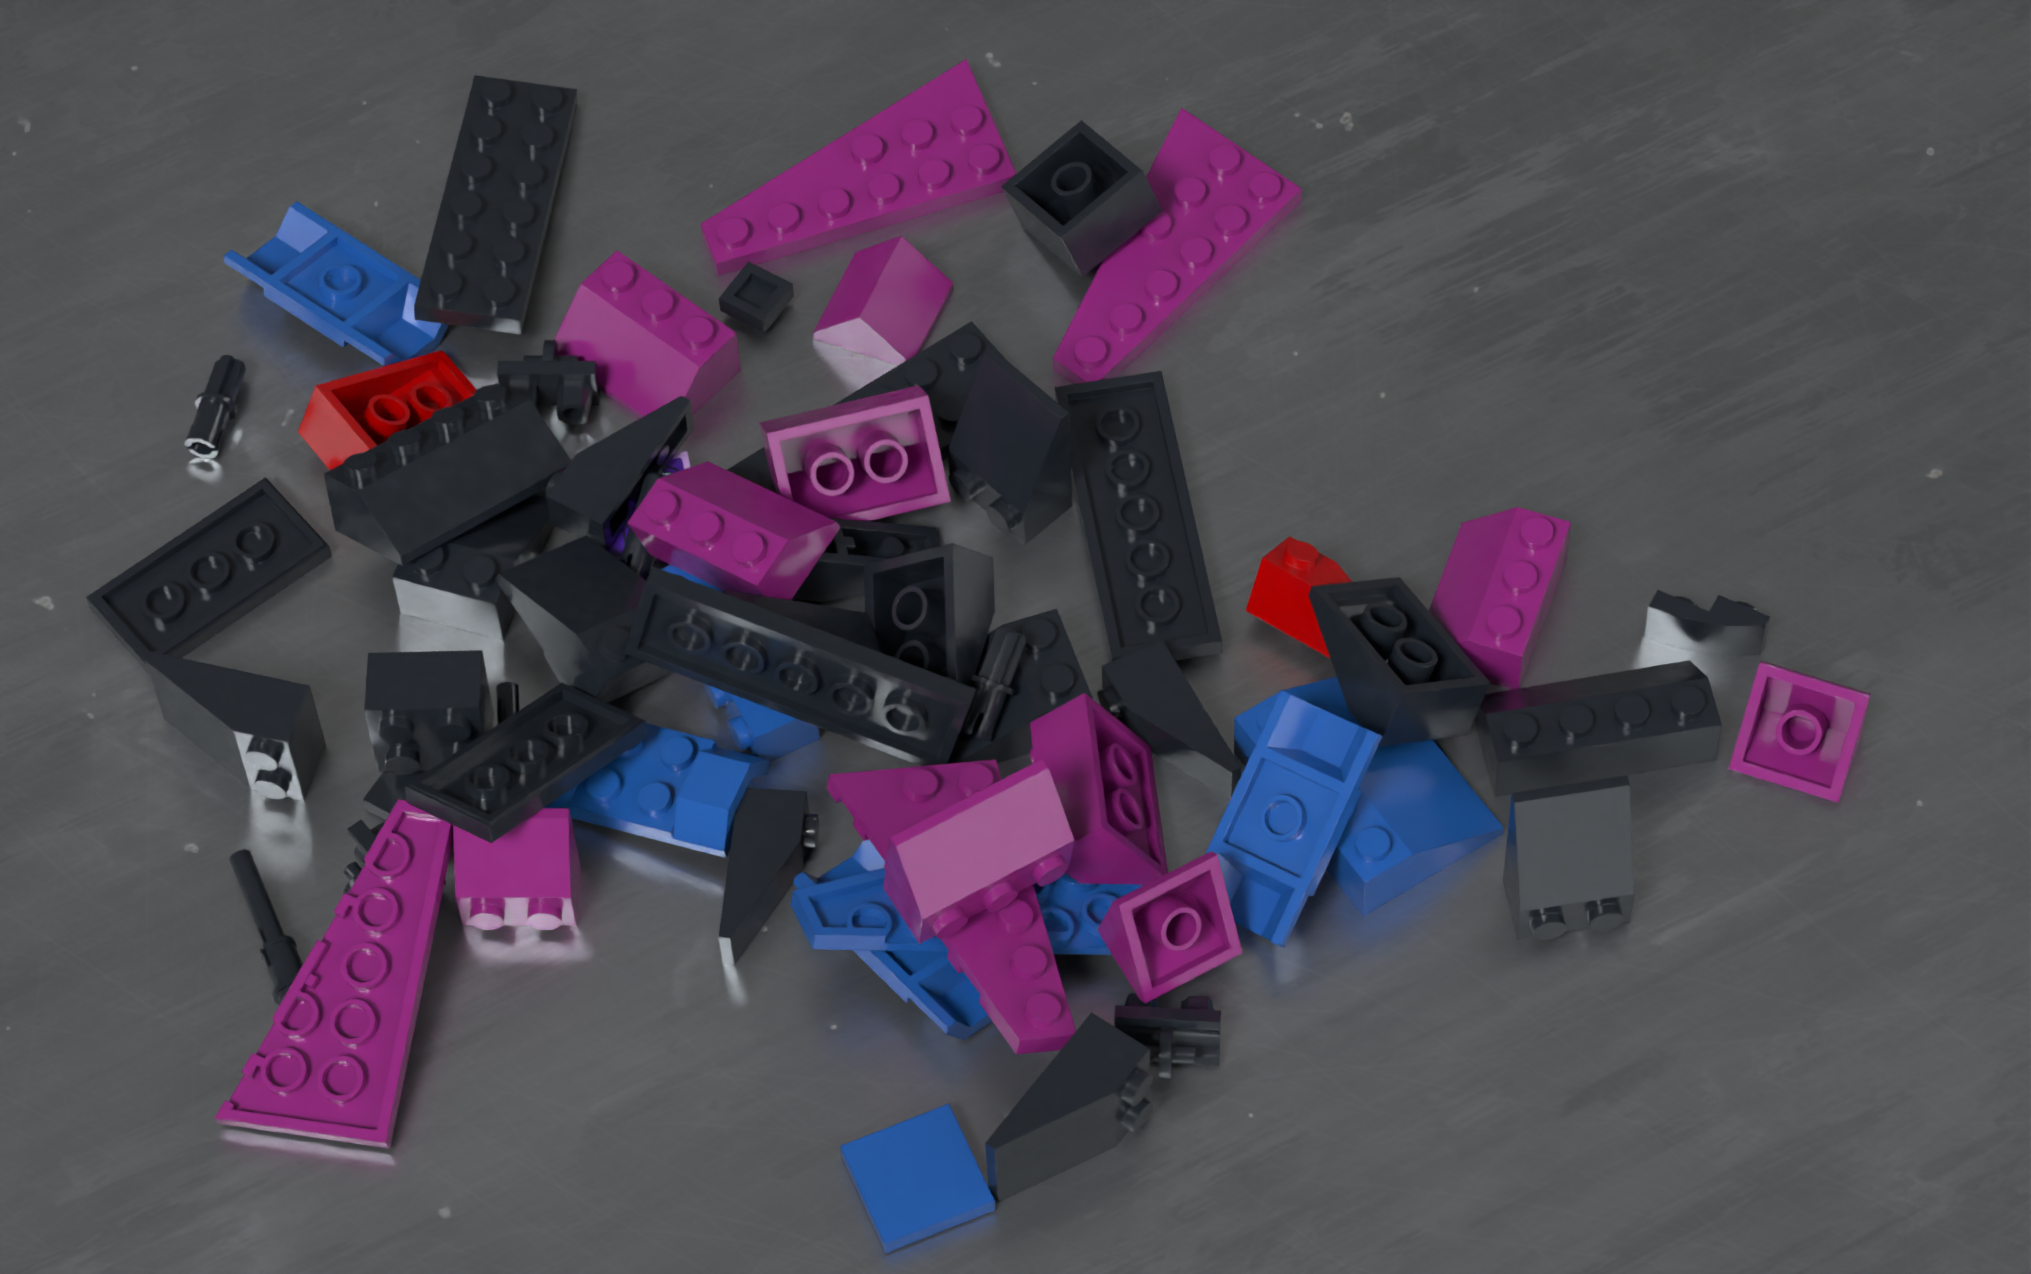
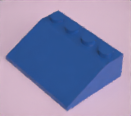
[1234,676,1504,917]

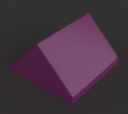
[813,236,953,366]
[1729,660,1871,803]
[1097,851,1243,1004]

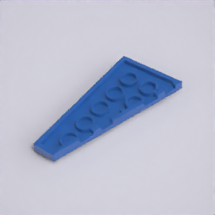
[790,868,1144,955]

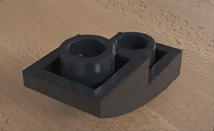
[1644,590,1770,656]

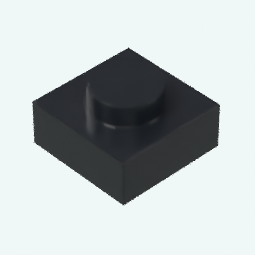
[719,261,794,333]

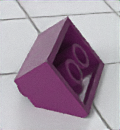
[554,250,741,418]
[759,385,951,521]
[628,461,841,600]
[1429,507,1571,690]
[1030,693,1168,885]
[883,759,1074,944]

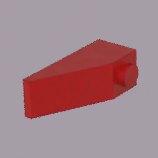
[1245,536,1352,658]

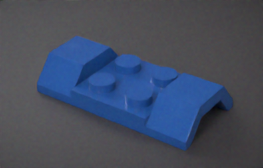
[224,201,449,366]
[1205,690,1382,948]
[544,723,771,858]
[793,840,992,1040]

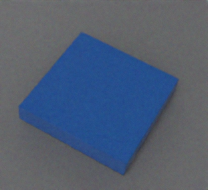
[840,1104,995,1254]

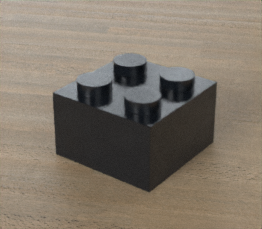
[1001,120,1163,277]
[364,650,494,775]

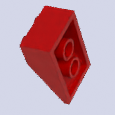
[298,350,477,470]

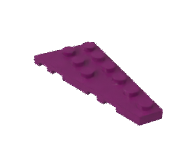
[700,59,1017,276]
[1053,108,1302,384]
[826,760,1076,1055]
[214,799,453,1148]

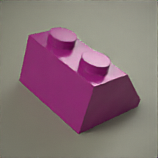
[453,808,581,930]

